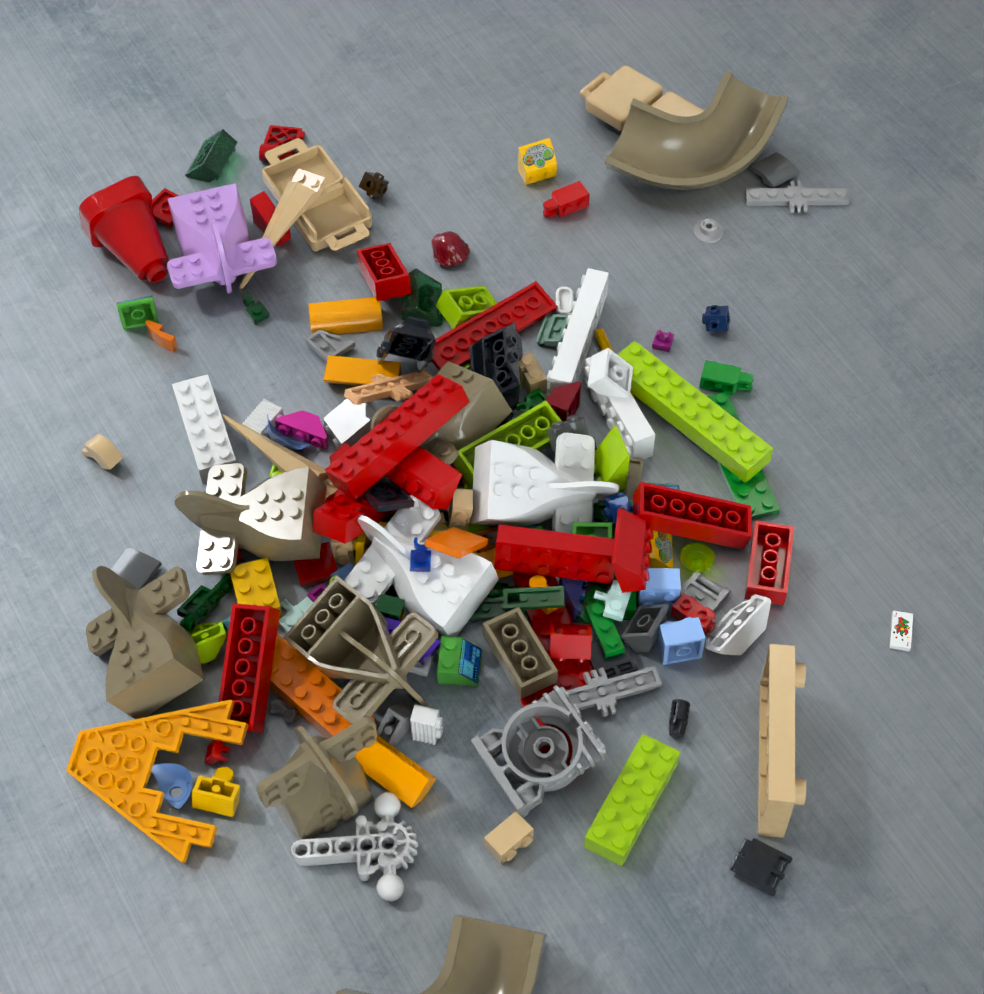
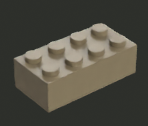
[483,607,558,699]

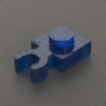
[410,537,431,572]

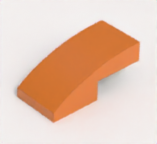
[145,320,177,352]

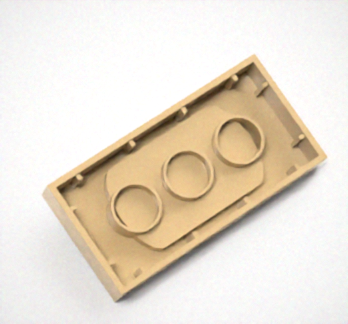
[758,644,806,838]

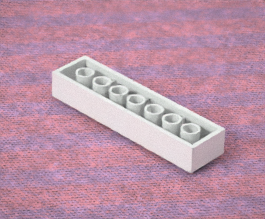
[547,268,609,396]

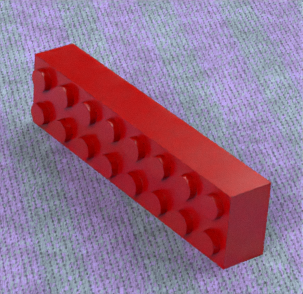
[325,374,470,500]

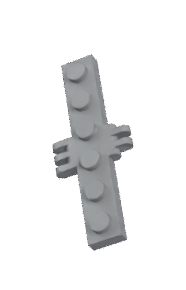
[745,181,849,213]
[566,666,662,717]

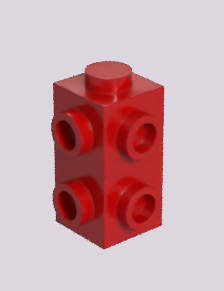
[670,593,716,635]

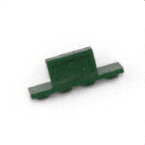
[177,573,233,632]

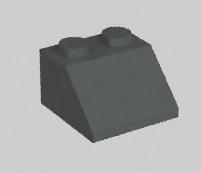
[621,604,669,653]

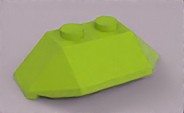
[189,622,227,664]

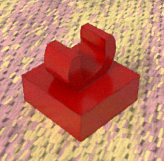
[204,739,230,766]

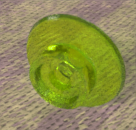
[680,543,715,572]

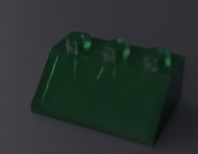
[185,129,238,183]
[401,268,442,327]

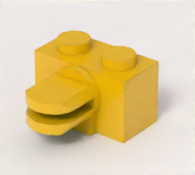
[192,767,240,817]

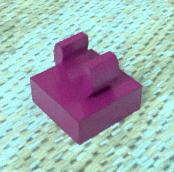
[652,329,674,352]

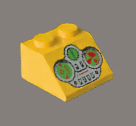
[518,138,557,185]
[648,531,673,568]

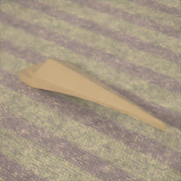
[239,168,328,289]
[222,414,338,503]

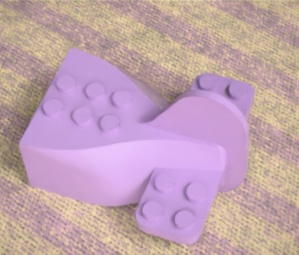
[167,183,277,294]

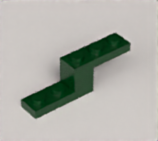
[469,586,565,621]

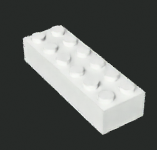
[583,357,655,459]
[172,374,236,483]

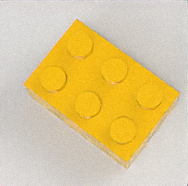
[230,558,283,619]

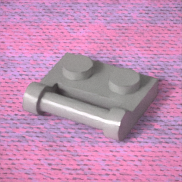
[680,569,731,612]

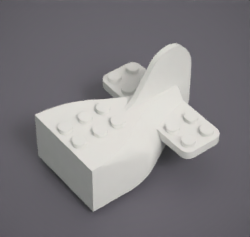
[471,433,619,534]
[344,495,499,637]

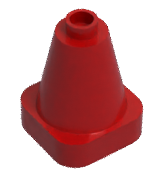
[79,176,169,283]

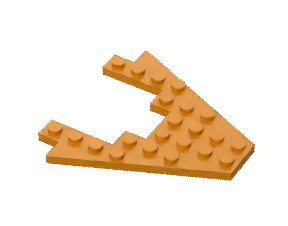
[66,700,249,864]

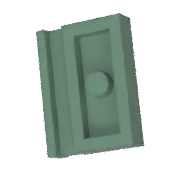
[536,314,568,346]

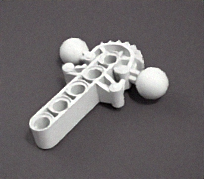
[291,792,418,902]

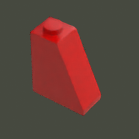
[250,191,291,246]

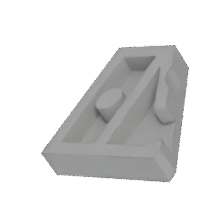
[305,329,355,363]

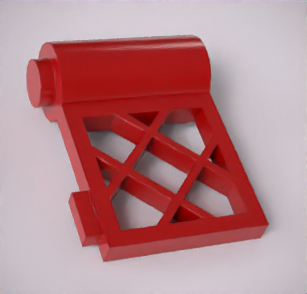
[259,125,305,162]

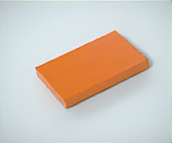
[424,527,488,559]

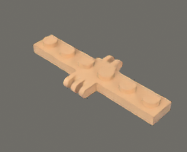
[344,370,433,405]

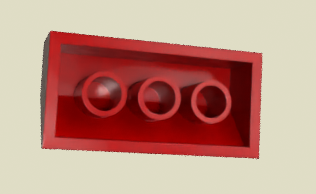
[384,445,462,509]
[611,509,654,593]

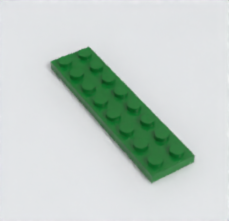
[707,391,780,520]

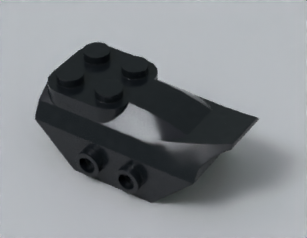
[376,316,436,373]
[470,322,523,407]

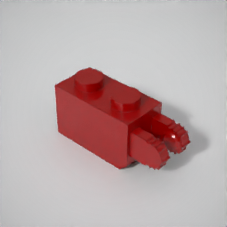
[543,180,590,218]

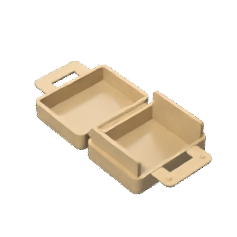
[580,65,705,131]
[262,139,372,251]

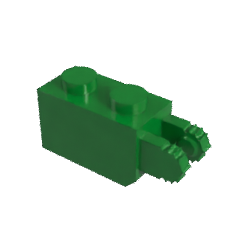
[699,360,754,395]

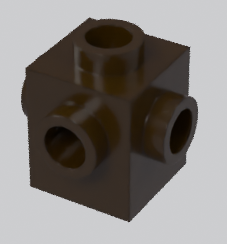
[358,171,389,198]

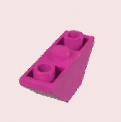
[275,410,328,450]

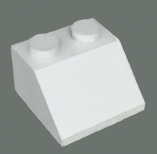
[588,348,633,398]

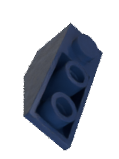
[559,578,588,622]

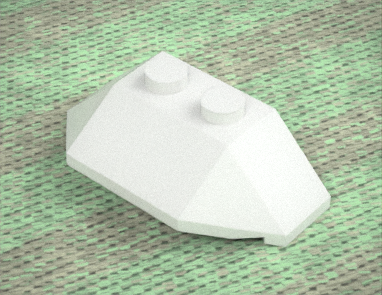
[705,594,771,656]

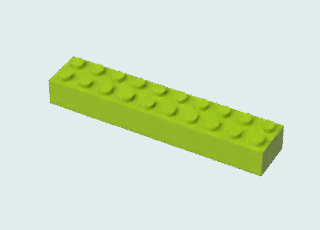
[617,341,773,483]

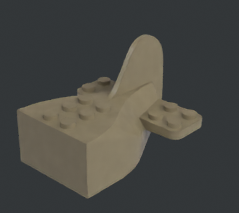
[371,361,512,465]
[175,463,327,575]
[86,566,204,719]
[283,576,438,724]
[257,716,377,840]

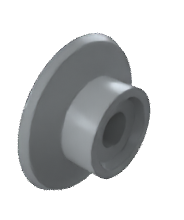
[693,218,724,243]

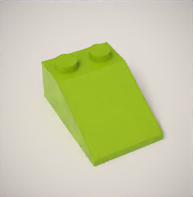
[436,286,497,329]
[594,426,630,491]

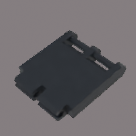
[589,637,638,679]
[729,838,793,896]

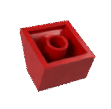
[550,623,592,662]

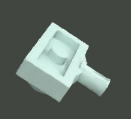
[594,580,631,622]
[278,597,313,633]

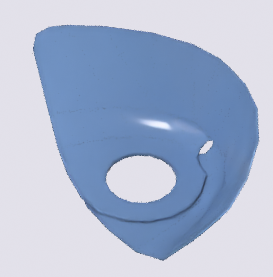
[267,414,311,450]
[152,763,193,809]

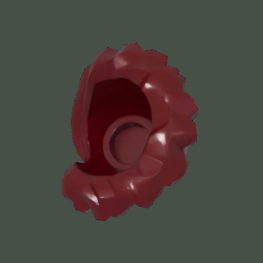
[431,231,470,267]

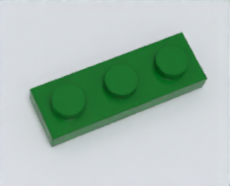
[585,601,625,658]

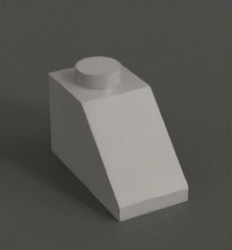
[377,703,412,747]

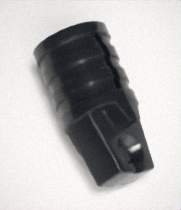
[669,699,690,738]

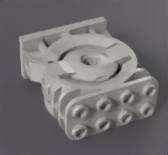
[471,685,607,818]

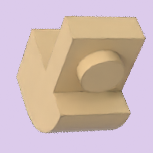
[81,434,124,470]

